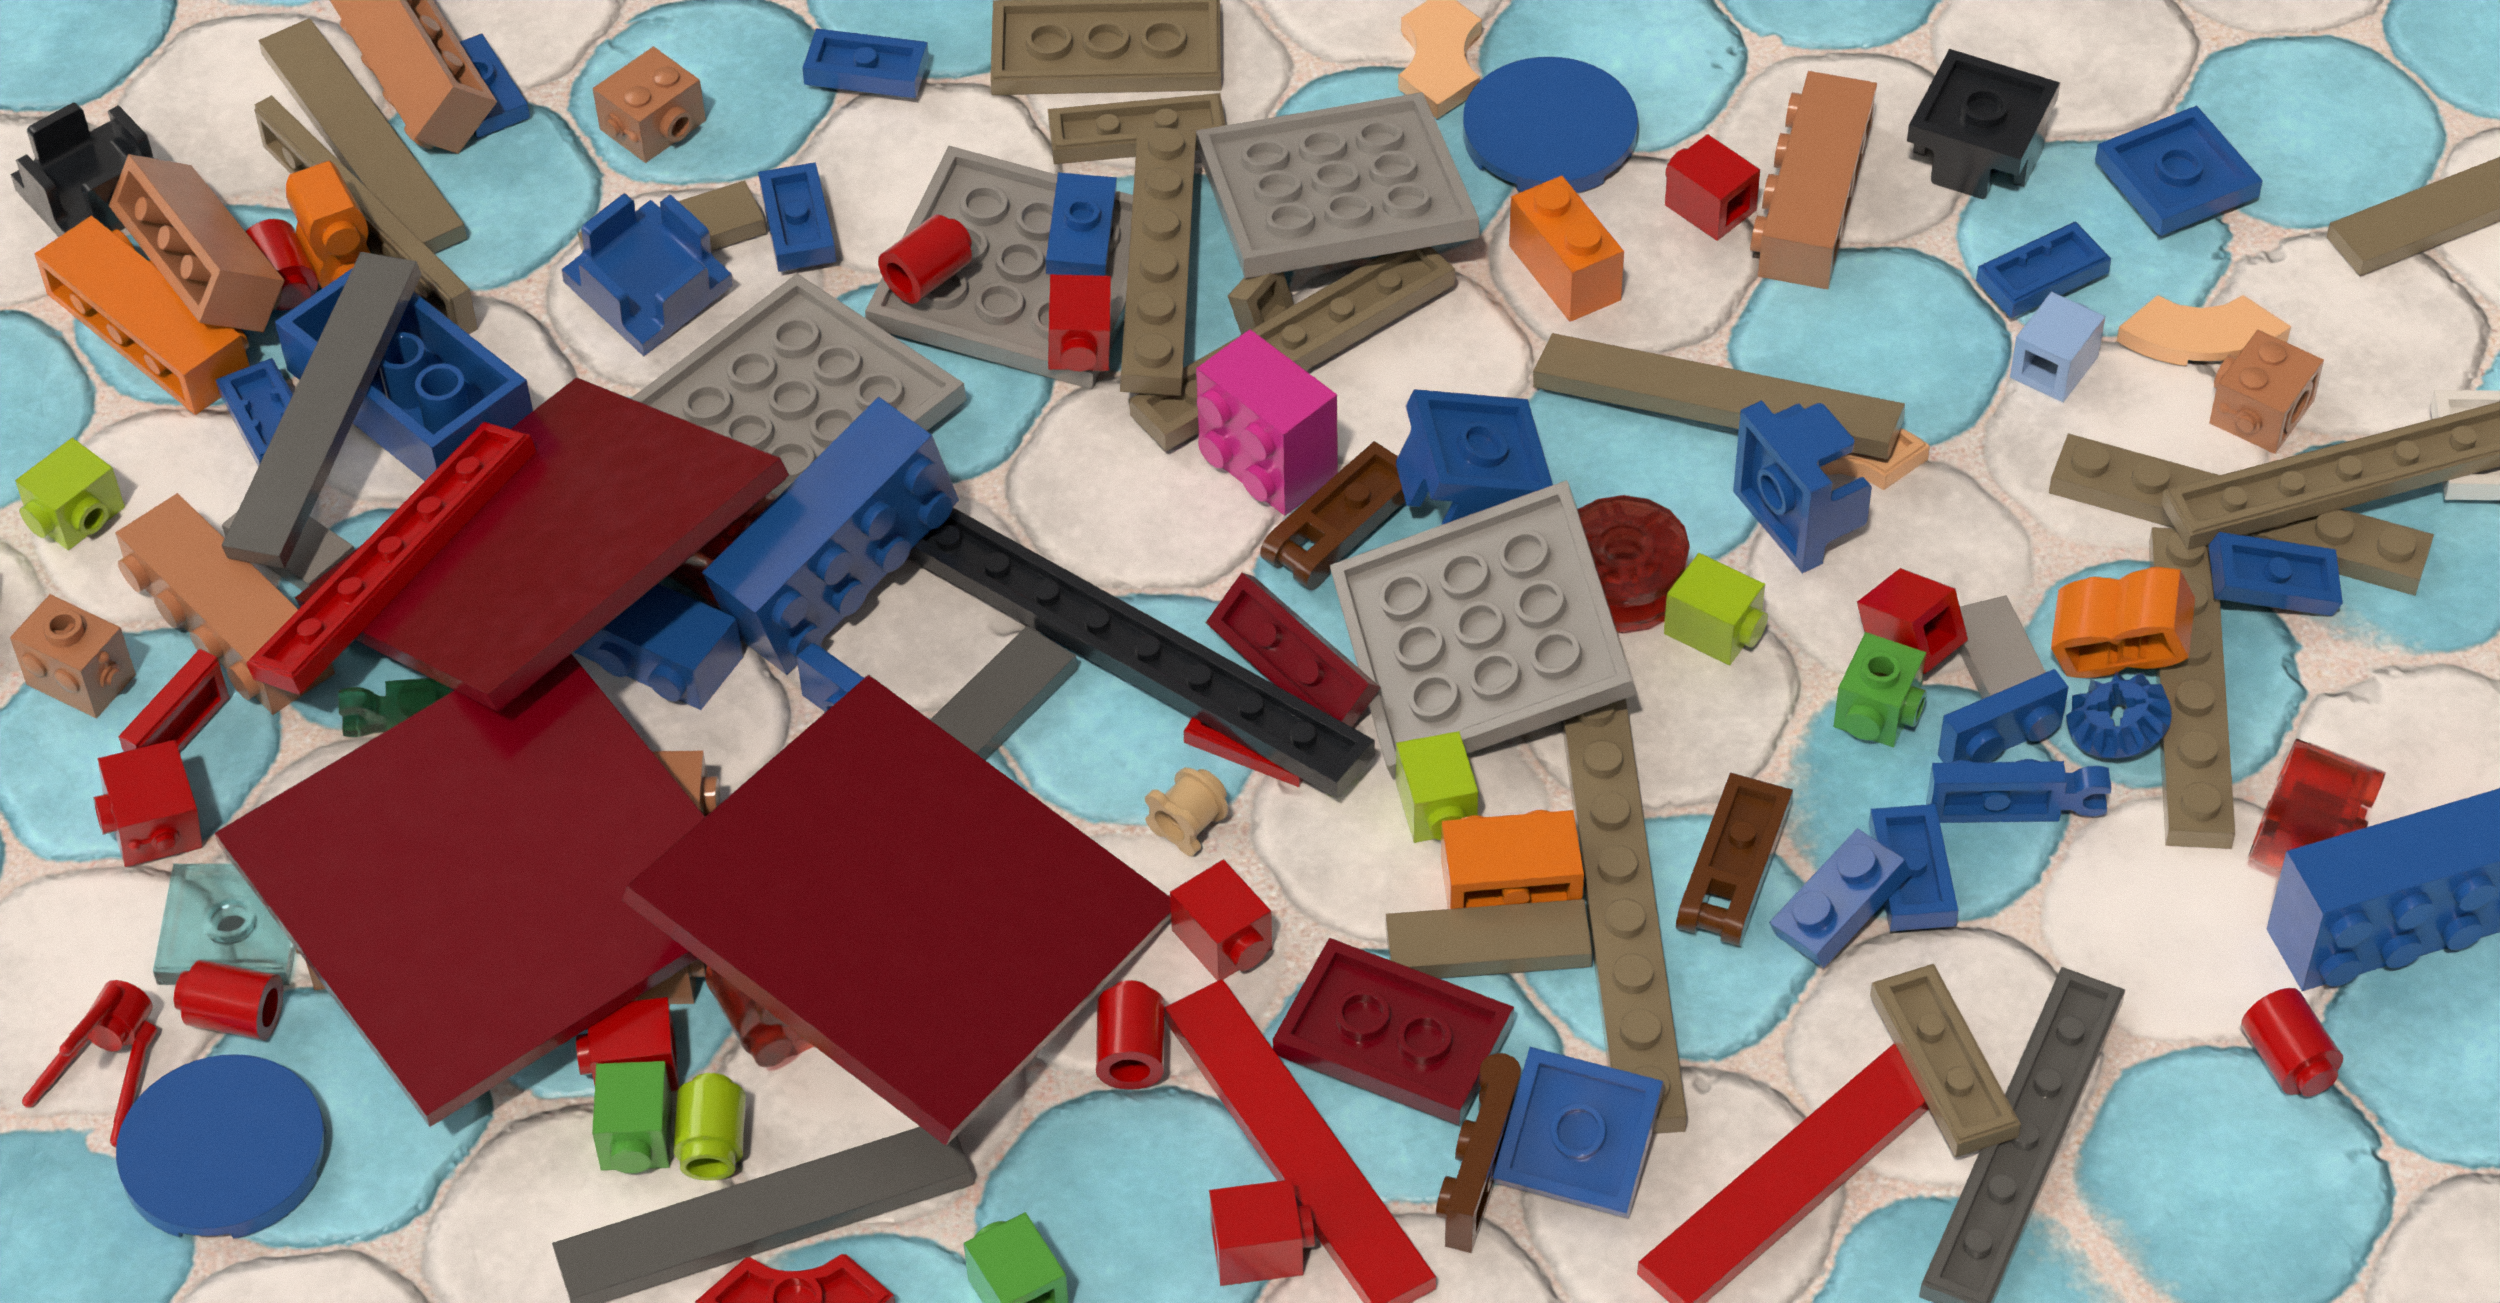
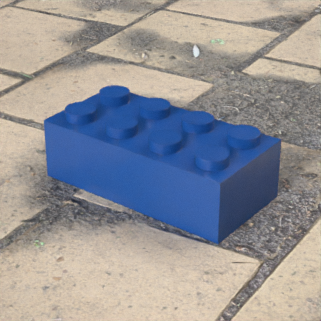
[275,268,533,481]
[702,396,959,675]
[2266,788,2500,991]

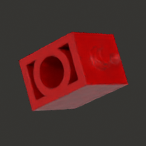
[93,740,203,867]

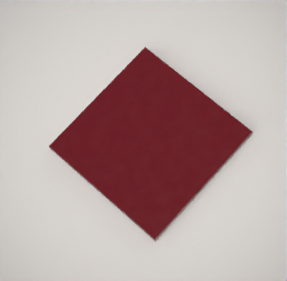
[294,377,789,712]
[215,654,705,1127]
[622,675,1171,1146]

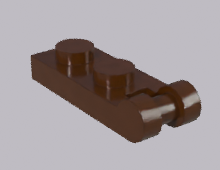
[1260,441,1405,590]
[1676,772,1793,947]
[1436,1053,1521,1253]

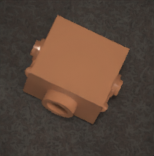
[593,46,706,163]
[2209,329,2324,454]
[10,594,136,719]

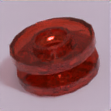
[1578,495,1690,633]

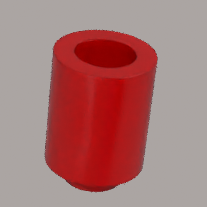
[878,214,972,304]
[245,219,319,311]
[173,959,284,1041]
[1096,980,1165,1090]
[2241,988,2343,1097]

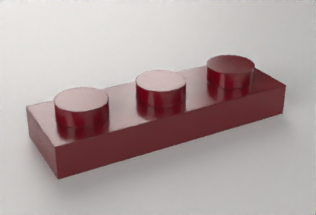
[1205,572,1381,727]

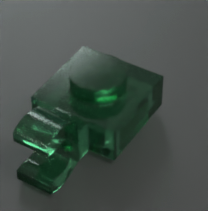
[339,678,452,737]

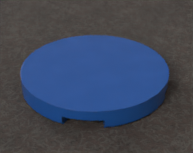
[1463,57,1638,193]
[116,1054,326,1239]

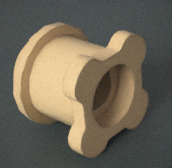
[1145,767,1228,856]

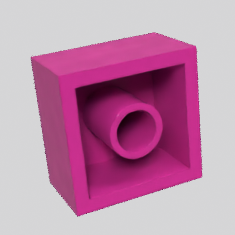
[1196,329,1338,516]

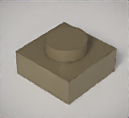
[1228,272,1294,335]

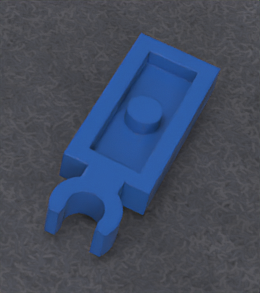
[1926,759,2112,823]

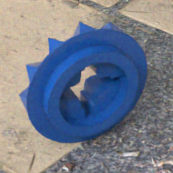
[2066,671,2172,758]

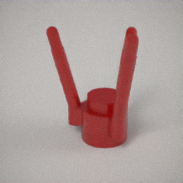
[22,980,158,1147]

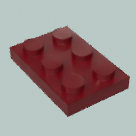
[1272,938,1514,1125]

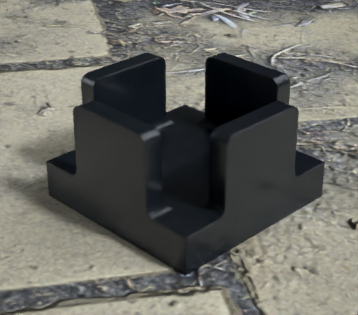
[1907,49,2060,199]
[10,103,154,237]

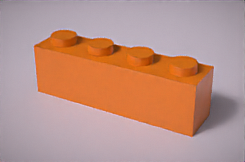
[34,215,249,415]

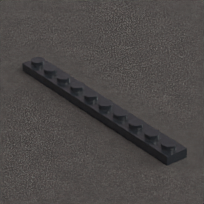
[907,507,1375,798]

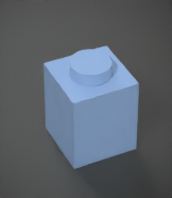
[2010,291,2106,403]

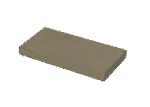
[990,0,1221,95]

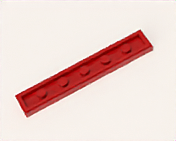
[246,422,537,695]
[1165,979,1436,1303]
[1637,1043,1929,1303]

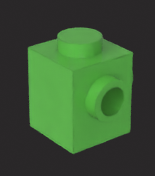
[1833,632,1927,748]

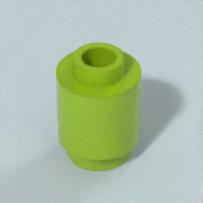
[674,1073,746,1181]

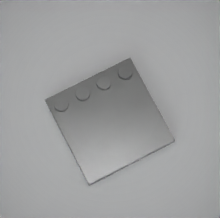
[1196,92,1480,279]
[865,146,1133,389]
[630,273,966,516]
[1329,480,1638,780]

